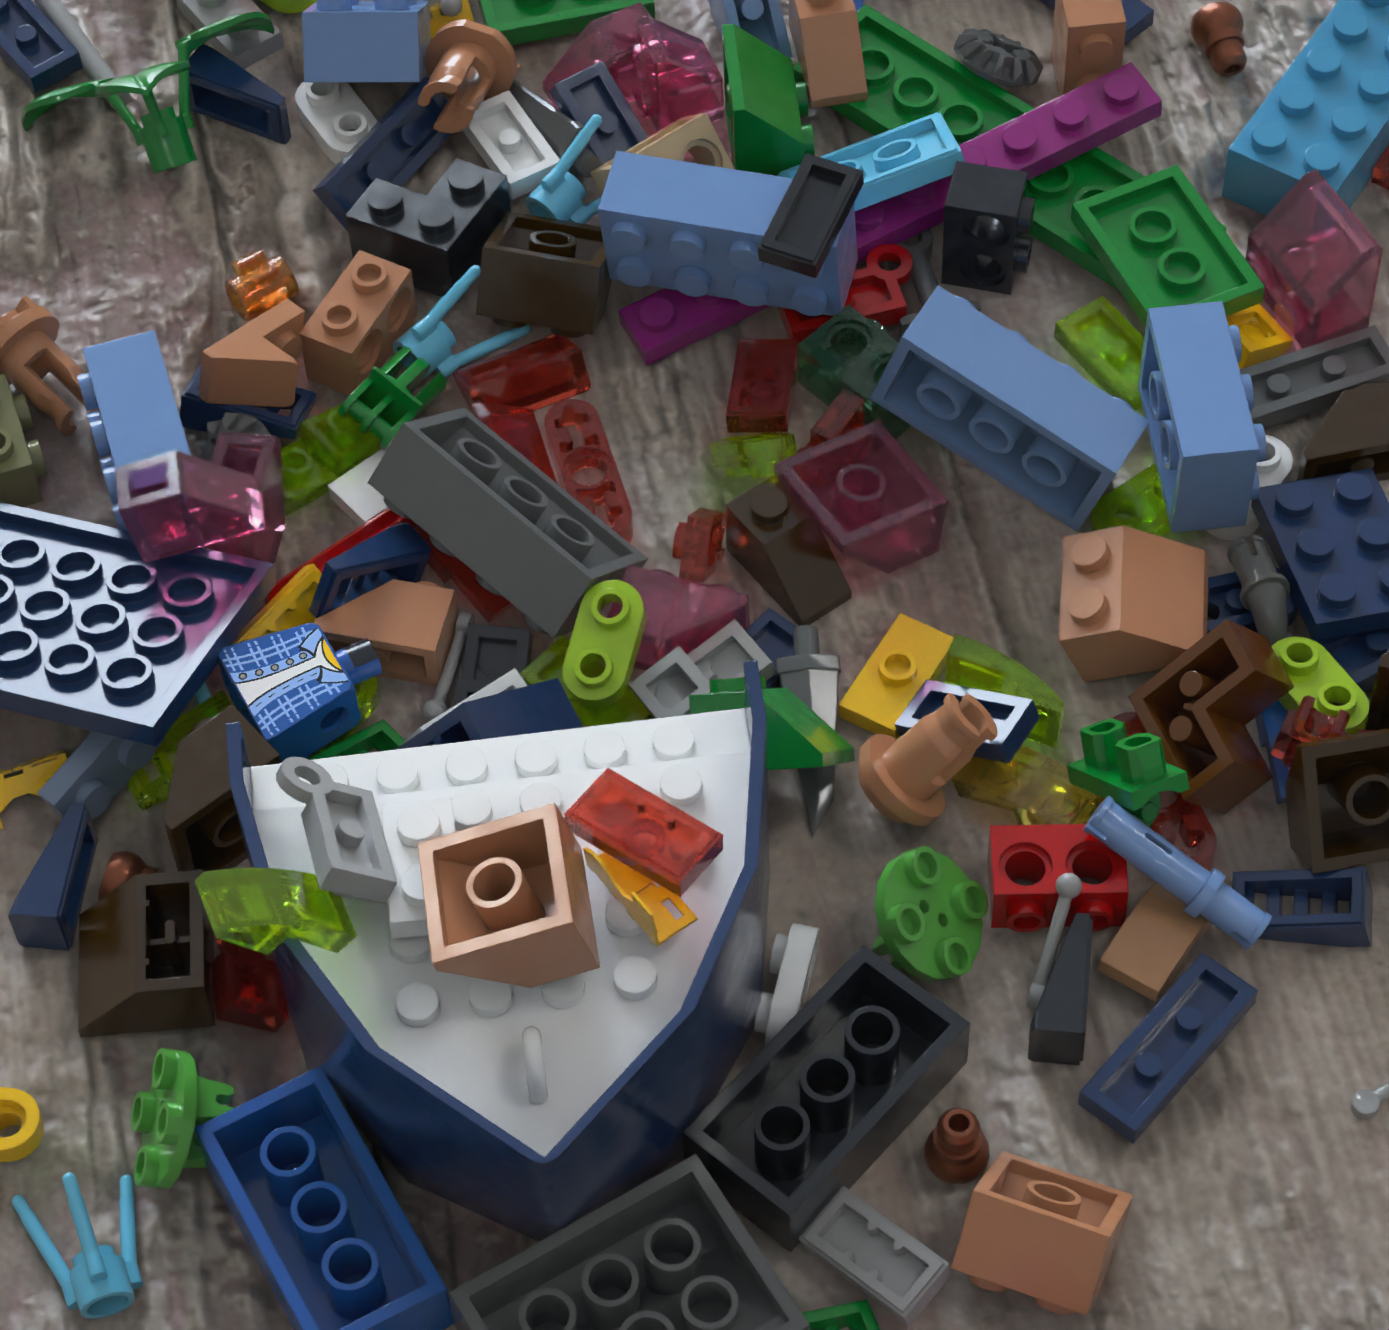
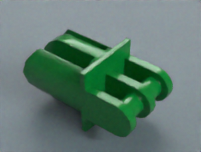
[337,346,447,451]

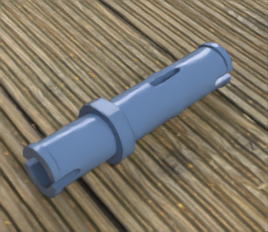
[1083,795,1272,950]

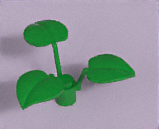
[21,12,274,174]

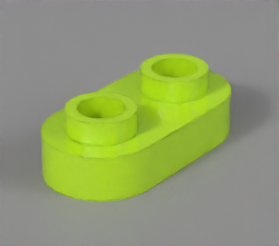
[562,580,647,708]
[1271,637,1369,741]

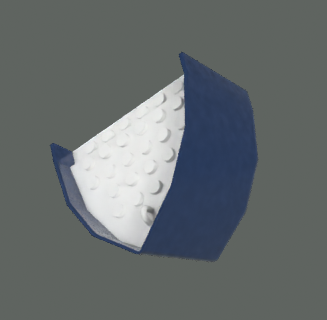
[226,660,770,1241]

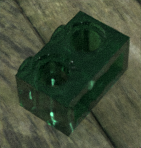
[797,305,912,449]

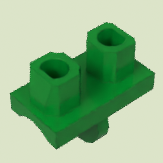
[1067,718,1190,827]

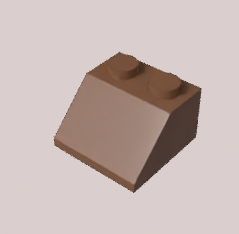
[1058,525,1209,682]
[417,803,600,988]
[951,1150,1134,1315]

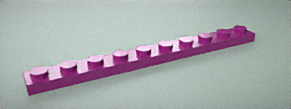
[618,62,1162,366]

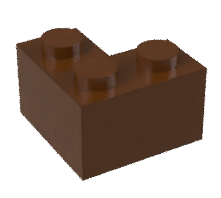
[1128,619,1294,815]

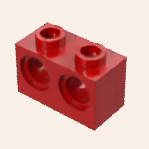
[987,824,1129,933]

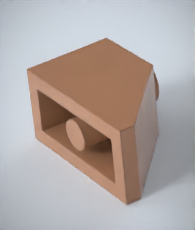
[789,0,868,109]
[314,579,458,686]

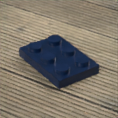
[1251,468,1389,641]

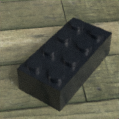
[682,945,970,1252]

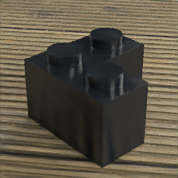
[345,158,511,297]

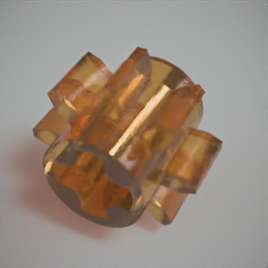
[225,250,299,321]

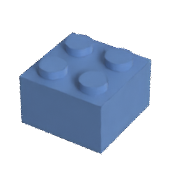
[302,0,431,83]

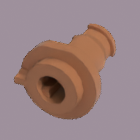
[418,19,520,133]
[0,297,98,435]
[858,693,998,827]

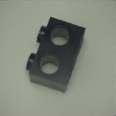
[941,161,1036,295]

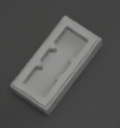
[798,1186,954,1327]

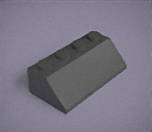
[367,408,648,638]

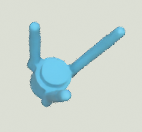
[525,114,602,224]
[393,265,531,379]
[11,1172,143,1319]

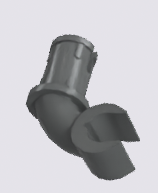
[1227,535,1292,646]

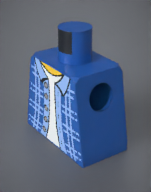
[218,623,382,763]

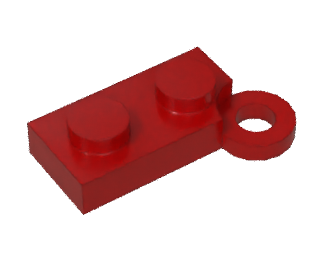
[777,244,913,348]

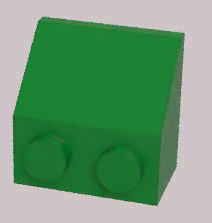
[722,24,815,176]
[689,676,855,770]

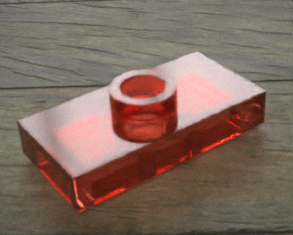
[726,339,800,433]
[564,768,723,897]

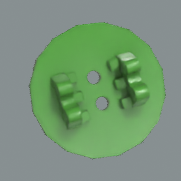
[872,846,989,982]
[130,1048,235,1189]

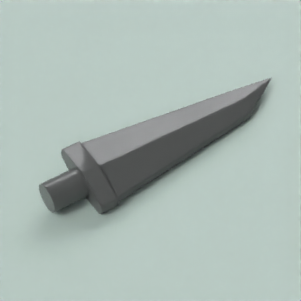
[509,79,601,178]
[776,625,841,838]

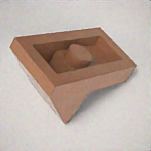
[199,299,305,407]

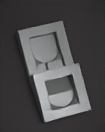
[628,619,777,719]

